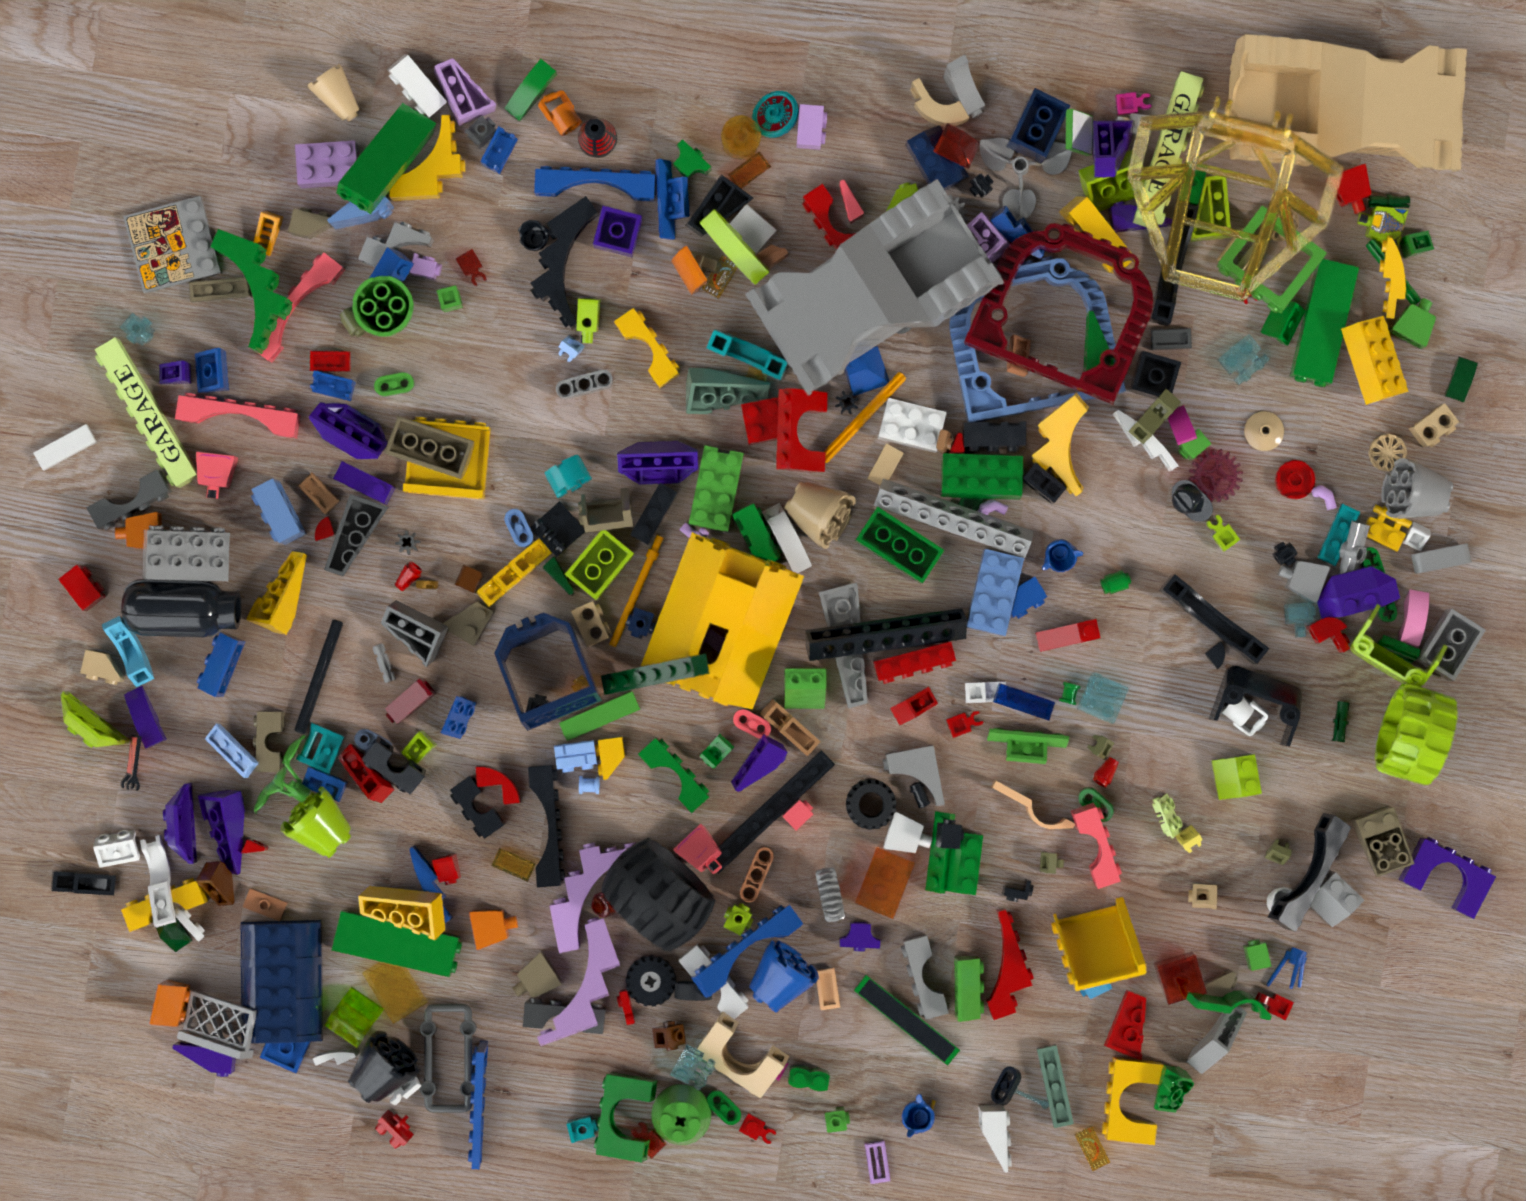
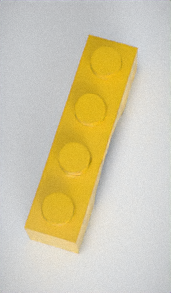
[614,308,680,389]
[121,878,209,932]

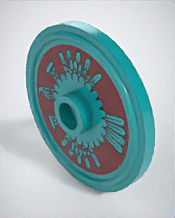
[752,91,799,138]

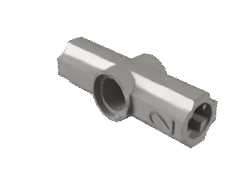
[1338,521,1370,574]

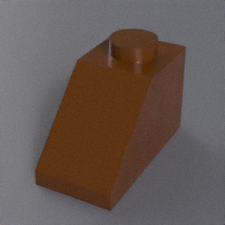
[196,861,235,906]

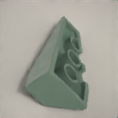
[686,368,770,414]

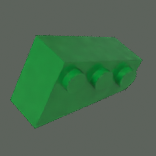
[732,503,783,562]

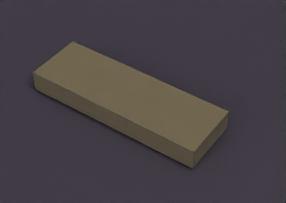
[189,277,251,303]

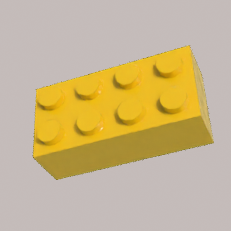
[1341,316,1409,405]

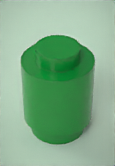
[1100,570,1131,595]

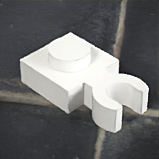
[388,1076,421,1105]

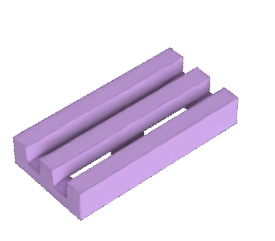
[864,1140,891,1184]

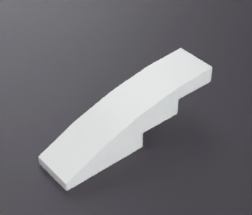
[1113,410,1178,472]

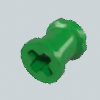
[1059,682,1081,705]

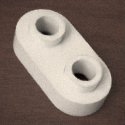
[174,907,205,942]

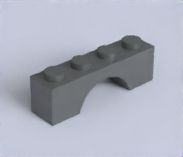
[86,470,172,531]
[523,998,606,1034]

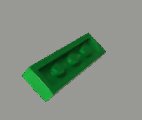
[925,811,956,894]

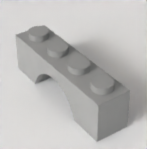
[901,934,949,1020]

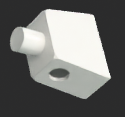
[883,812,933,853]

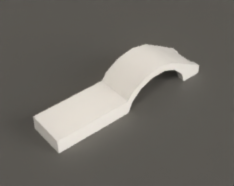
[140,835,176,927]

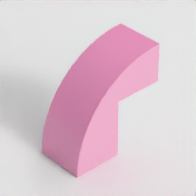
[1398,589,1429,648]

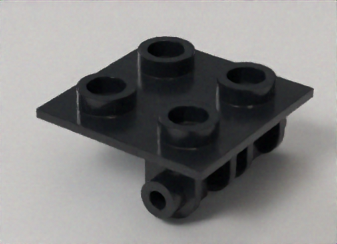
[530,501,585,557]

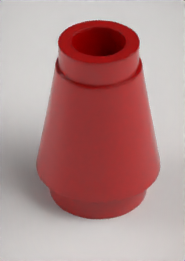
[394,561,423,591]
[1092,757,1119,788]

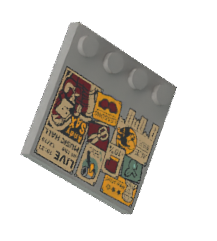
[123,196,222,294]

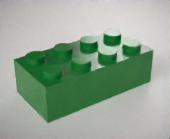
[940,453,1023,500]
[855,506,944,584]

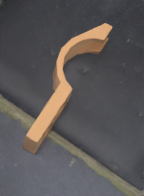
[991,780,1075,829]

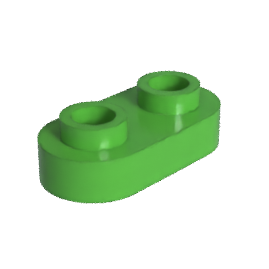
[374,372,415,397]

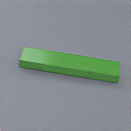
[559,691,640,741]

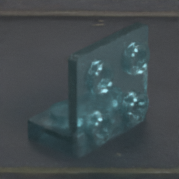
[1077,672,1129,724]

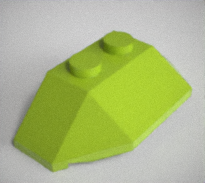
[61,691,131,748]

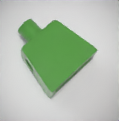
[1389,298,1436,349]

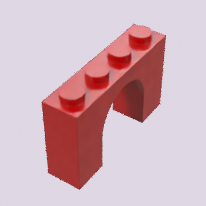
[776,388,828,473]

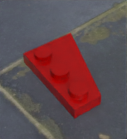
[1104,990,1146,1061]

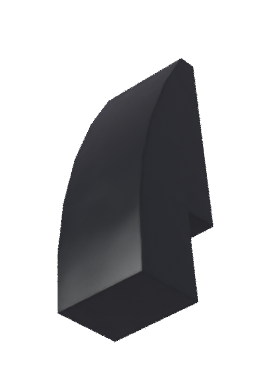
[51,870,116,896]

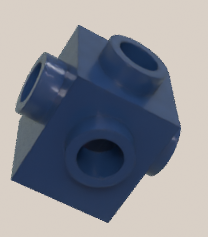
[626,607,656,639]

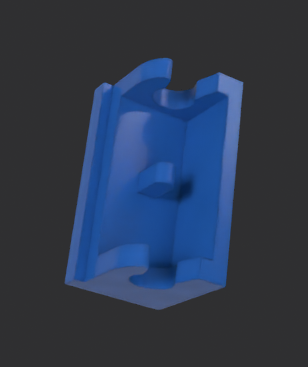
[480,126,518,174]
[310,370,356,402]
[302,767,348,802]

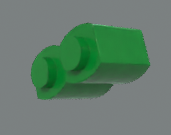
[788,1065,830,1092]

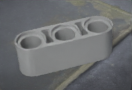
[556,370,613,400]
[1411,543,1472,574]

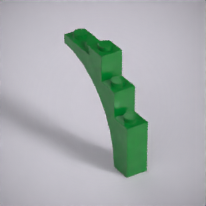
[210,229,293,354]

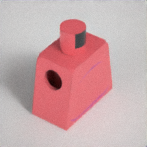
[196,452,238,499]
[673,824,722,874]

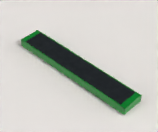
[854,975,960,1066]

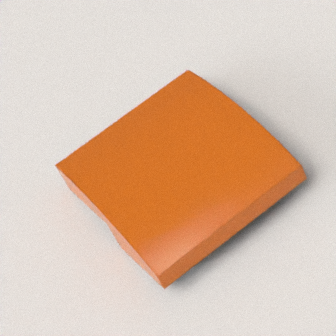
[671,246,707,295]

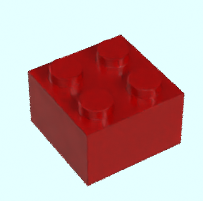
[741,397,778,446]

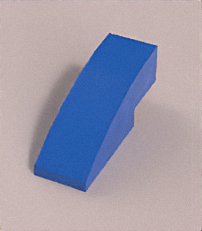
[990,206,1045,258]

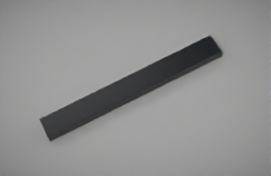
[716,750,835,874]

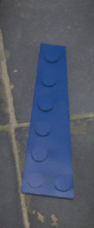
[468,1040,488,1170]

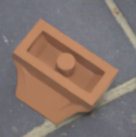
[756,244,789,269]

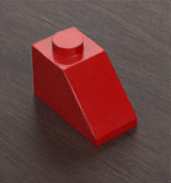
[890,687,938,726]
[432,854,461,885]

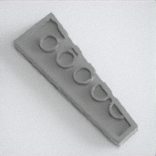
[819,583,868,708]

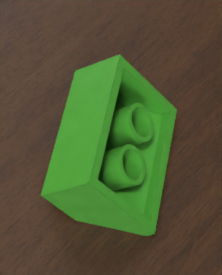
[954,956,984,1022]

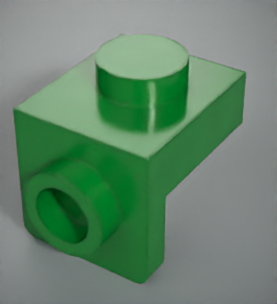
[700,734,734,769]

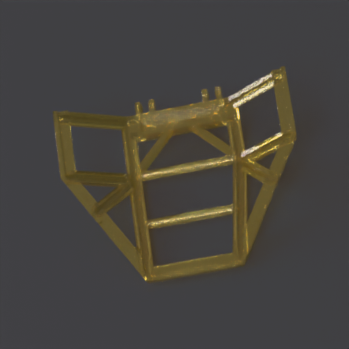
[1127,96,1344,301]

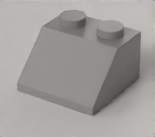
[1311,870,1364,927]

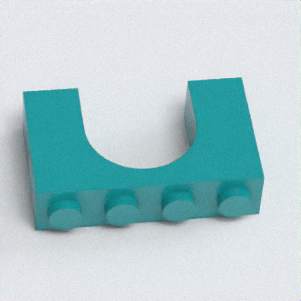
[706,329,789,380]

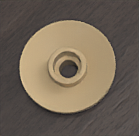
[1244,411,1284,451]

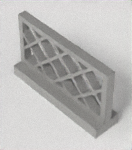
[177,990,257,1059]

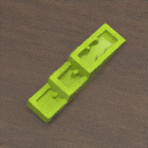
[700,209,770,285]

